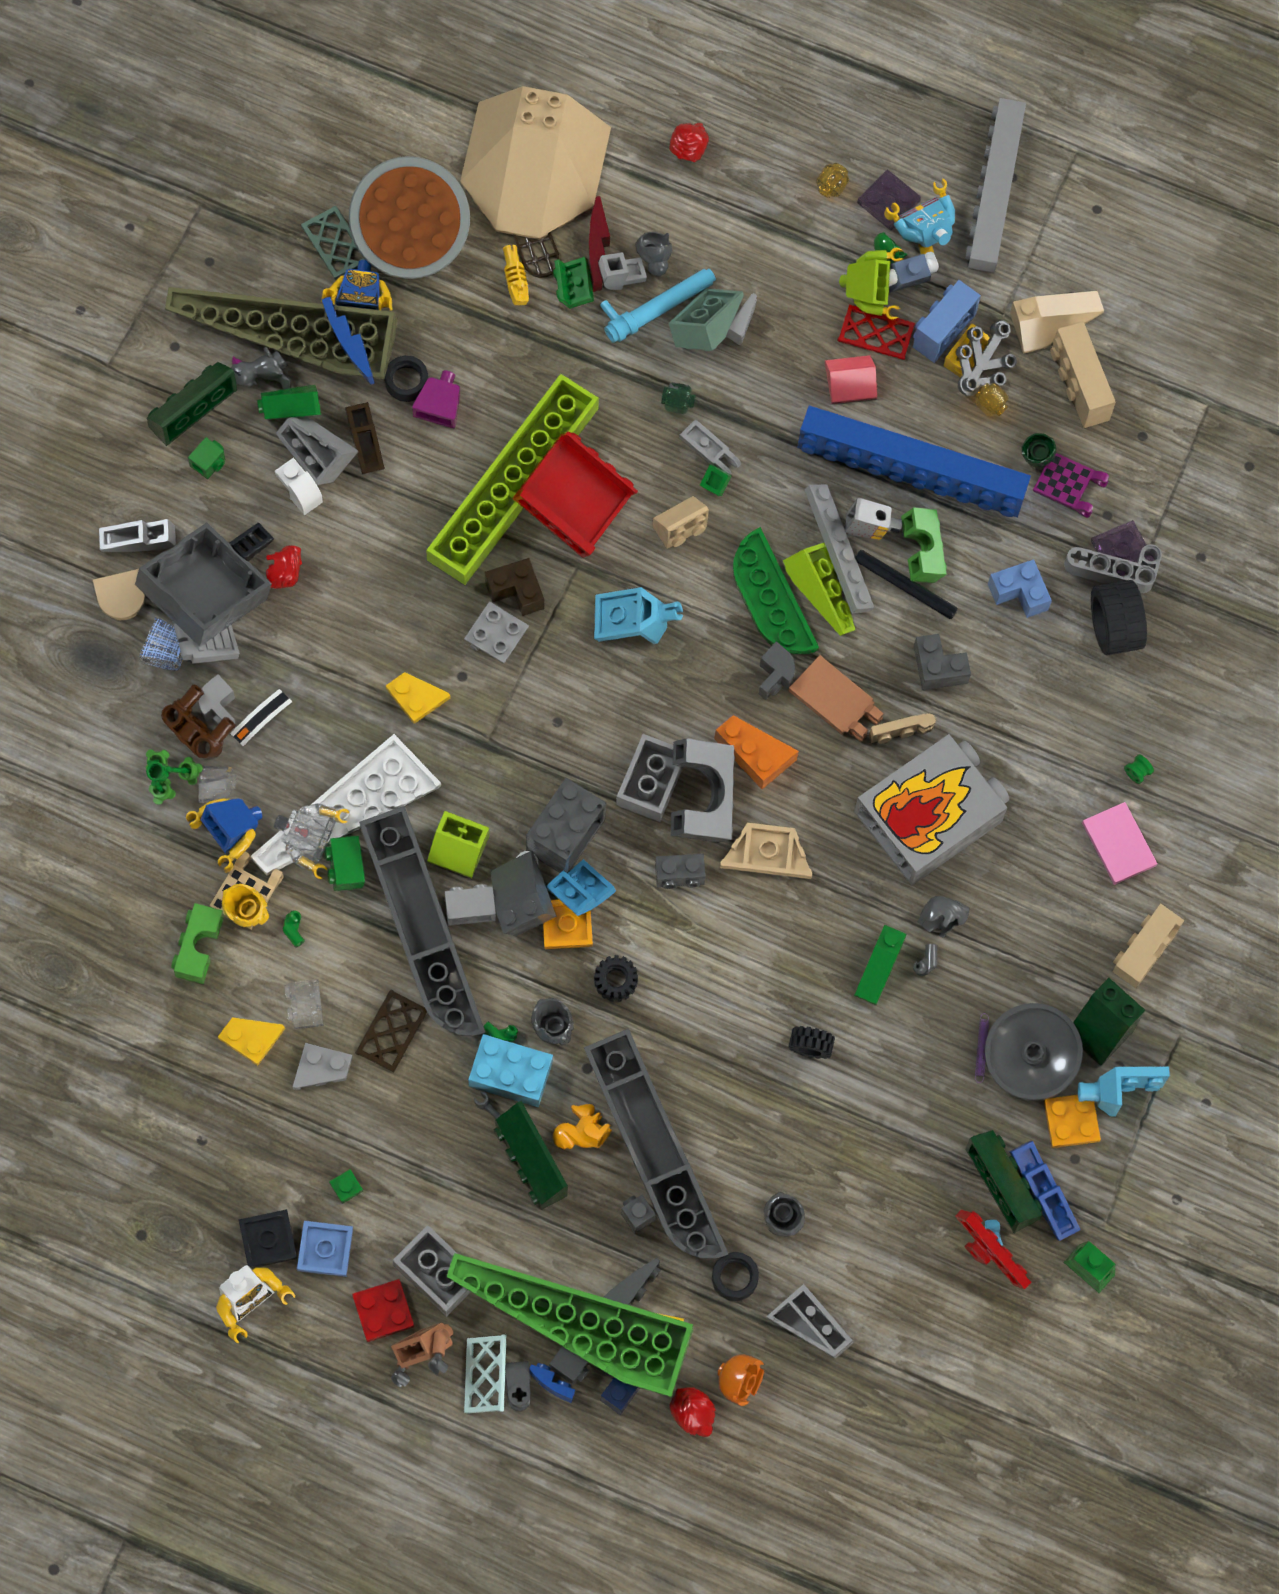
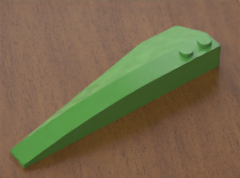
[447,1253,693,1397]

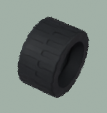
[1091,580,1147,655]

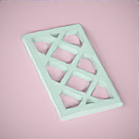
[464,1334,506,1413]

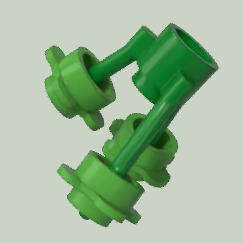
[146,749,203,805]

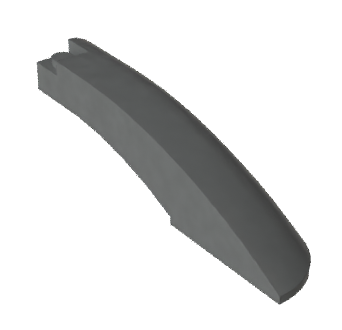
[359,806,486,1035]
[584,1028,728,1258]

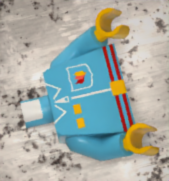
[884,178,955,247]

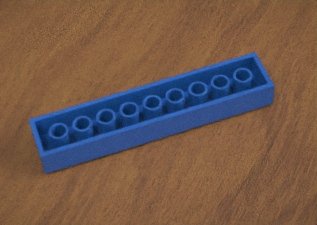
[797,405,1031,518]

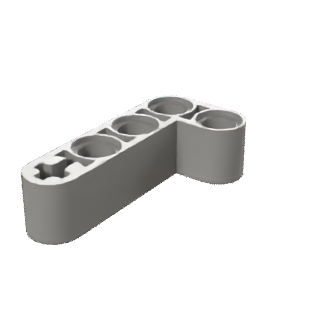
[1064,544,1162,593]

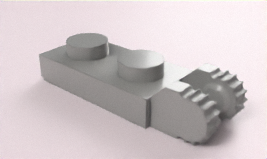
[679,420,741,475]

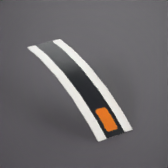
[230,689,292,746]

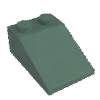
[669,288,744,351]

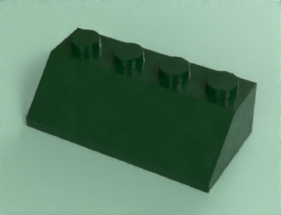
[147,362,237,446]
[493,1101,568,1210]
[965,1130,1042,1233]

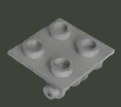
[464,601,529,664]

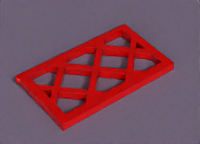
[837,304,915,360]

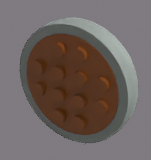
[349,156,470,279]

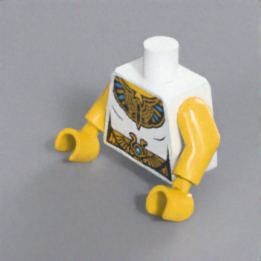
[216,1265,295,1343]

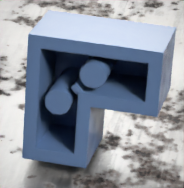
[988,559,1052,618]

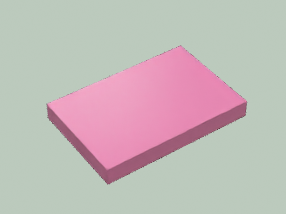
[1082,802,1157,885]

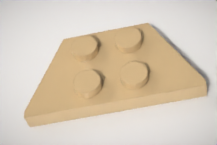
[720,823,812,879]

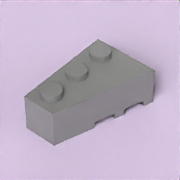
[276,416,358,485]
[766,1284,854,1359]

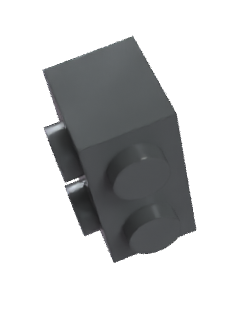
[655,854,706,889]

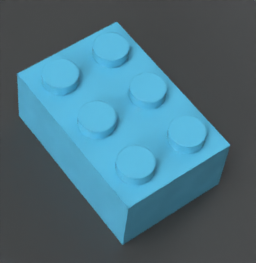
[468,1034,553,1107]

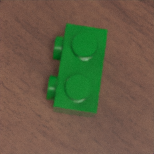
[324,836,365,891]

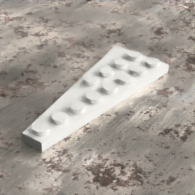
[251,734,441,875]

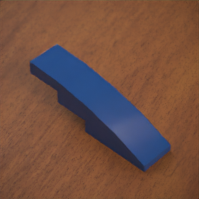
[321,297,375,385]
[1009,1141,1081,1241]

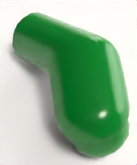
[483,1021,518,1042]

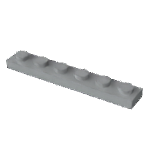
[804,484,875,613]

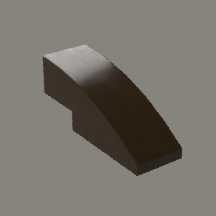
[345,402,385,475]

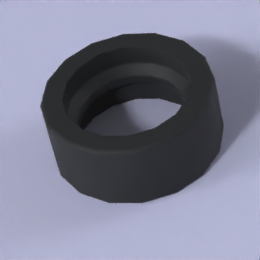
[385,355,429,402]
[712,1252,759,1301]

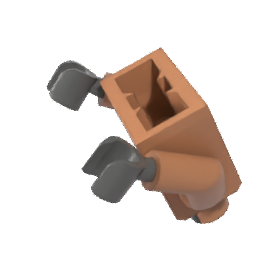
[391,1322,453,1388]

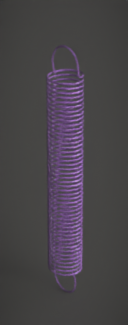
[975,1013,989,1083]

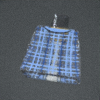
[139,617,195,671]

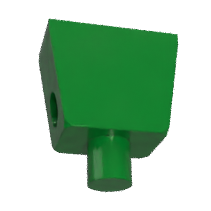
[1063,1241,1116,1293]

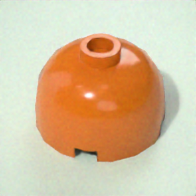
[718,1354,764,1406]

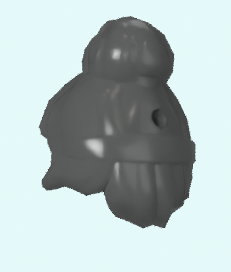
[635,232,673,276]

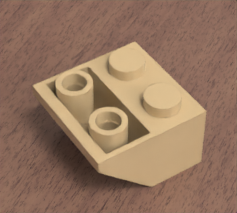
[653,496,709,549]

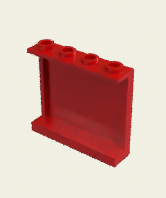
[512,431,638,558]

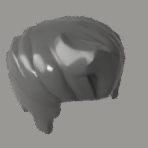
[918,896,970,938]
[531,998,574,1046]
[764,1192,805,1237]

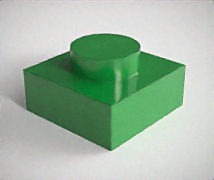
[700,464,732,496]
[329,1169,363,1204]

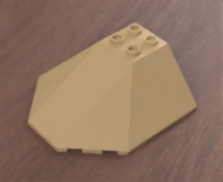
[460,86,611,239]

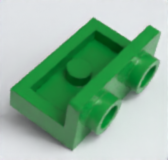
[553,257,594,309]

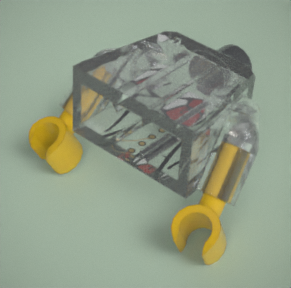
[274,803,350,879]

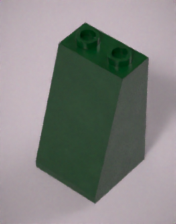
[1073,978,1145,1066]

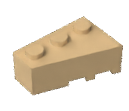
[1113,904,1184,988]

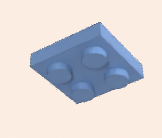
[297,1221,353,1277]

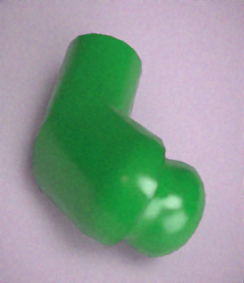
[283,910,305,948]

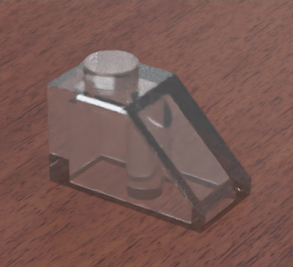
[198,766,236,803]

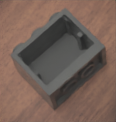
[526,778,606,873]

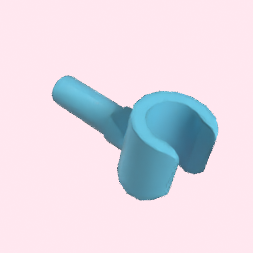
[985,1220,1003,1246]

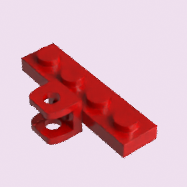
[955,1209,1031,1289]

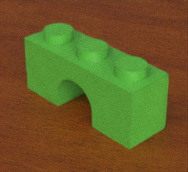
[901,507,947,583]
[171,903,224,984]

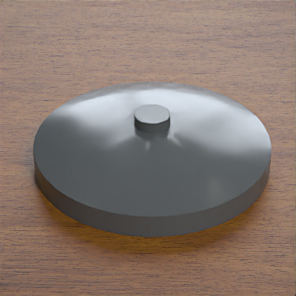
[985,1003,1083,1101]

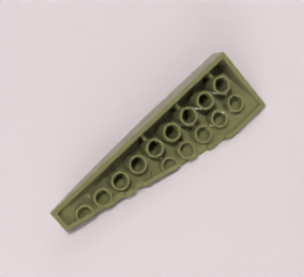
[165,287,398,379]

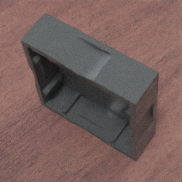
[135,523,272,646]

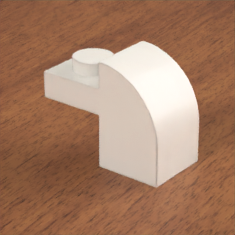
[275,458,323,515]

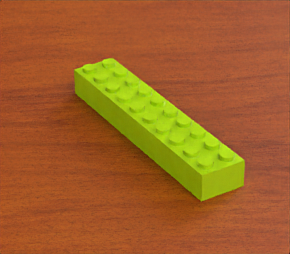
[426,374,599,585]

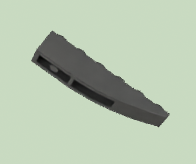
[549,1258,661,1385]

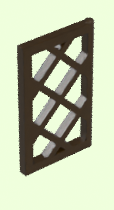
[355,990,427,1073]

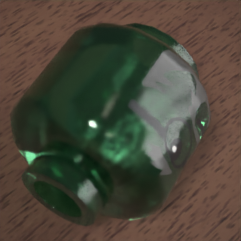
[661,382,696,414]

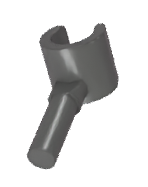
[474,1091,501,1119]

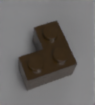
[485,558,545,616]

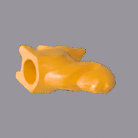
[552,1104,612,1150]

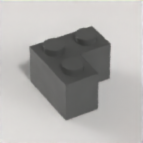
[914,634,971,690]

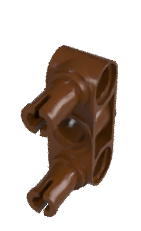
[161,684,236,758]

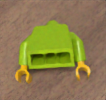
[839,248,904,319]

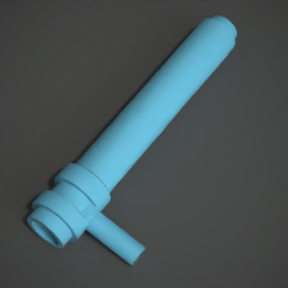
[600,268,716,343]

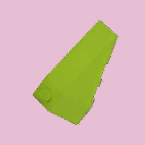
[783,542,855,636]

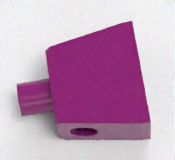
[412,370,460,429]

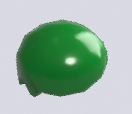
[874,232,908,265]

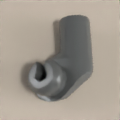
[913,944,937,976]

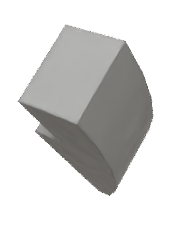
[99,519,176,552]

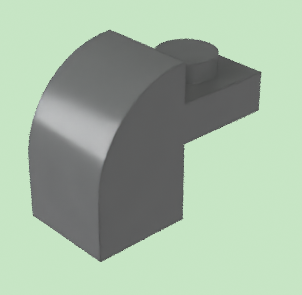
[759,642,795,700]

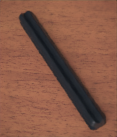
[855,550,958,619]

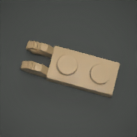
[869,713,936,744]

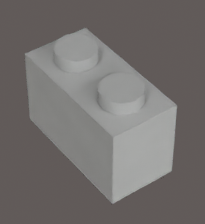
[445,884,496,926]

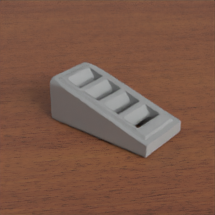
[726,293,757,345]

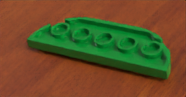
[733,527,819,654]

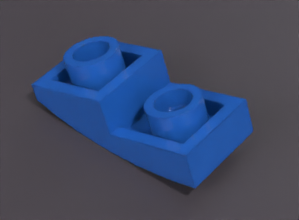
[529,1363,575,1403]

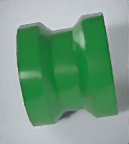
[1124,754,1154,784]

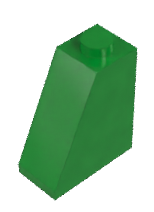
[257,385,321,419]

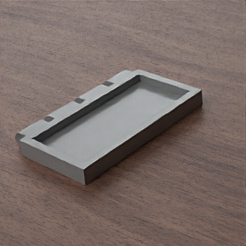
[172,621,240,664]

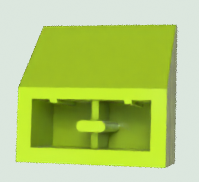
[427,811,490,879]

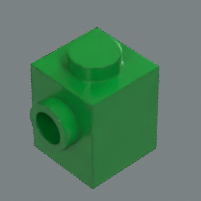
[188,437,225,480]

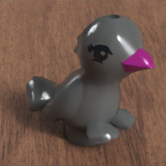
[231,347,291,389]

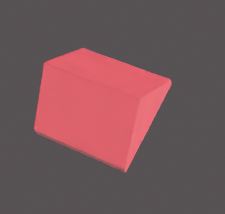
[825,355,877,404]

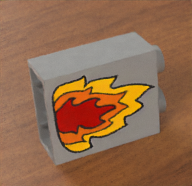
[854,734,1009,886]

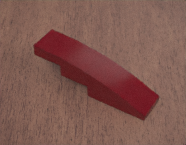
[588,196,610,292]

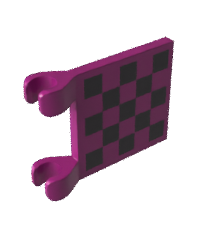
[1033,453,1109,518]

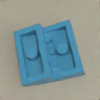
[546,859,616,916]

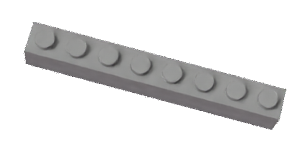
[965,98,1026,273]

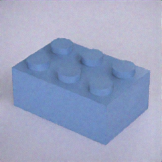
[913,280,981,363]

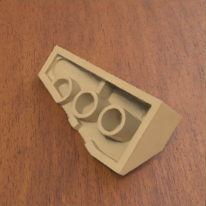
[1010,291,1104,354]

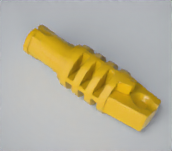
[503,245,529,305]

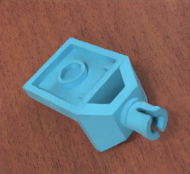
[594,587,683,644]
[1078,1067,1170,1117]

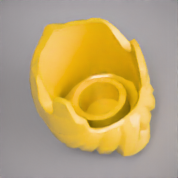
[222,884,269,927]

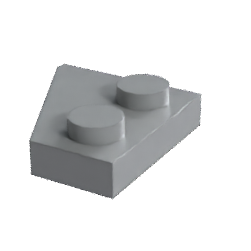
[293,1043,353,1090]

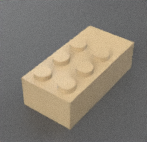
[1050,321,1116,428]

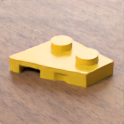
[386,672,450,724]
[218,1017,285,1066]

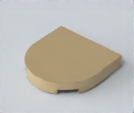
[93,569,145,621]

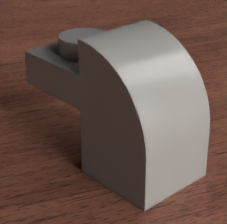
[598,252,647,290]
[199,674,236,729]

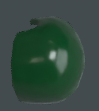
[1021,433,1057,468]

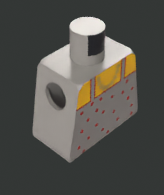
[845,498,902,540]

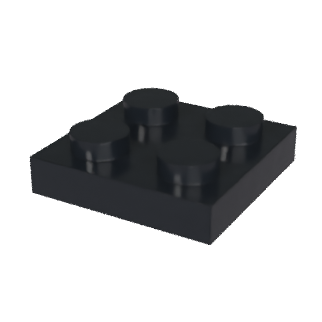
[239,1209,297,1268]

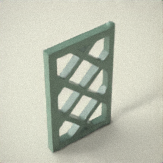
[301,206,366,280]

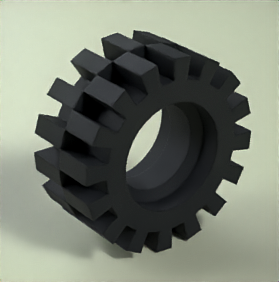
[594,955,638,1002]
[788,1026,835,1059]

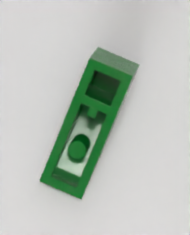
[854,925,907,1005]

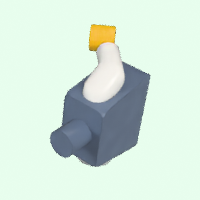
[889,244,939,293]

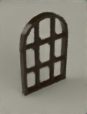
[513,232,559,278]

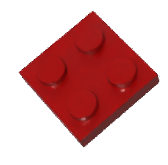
[352,1279,414,1342]

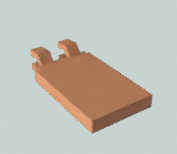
[789,655,883,742]

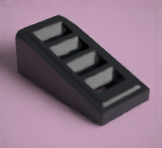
[229,522,274,561]

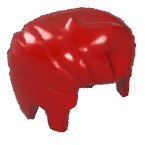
[669,123,709,162]
[266,545,302,589]
[669,1387,716,1437]

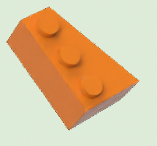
[714,715,799,789]

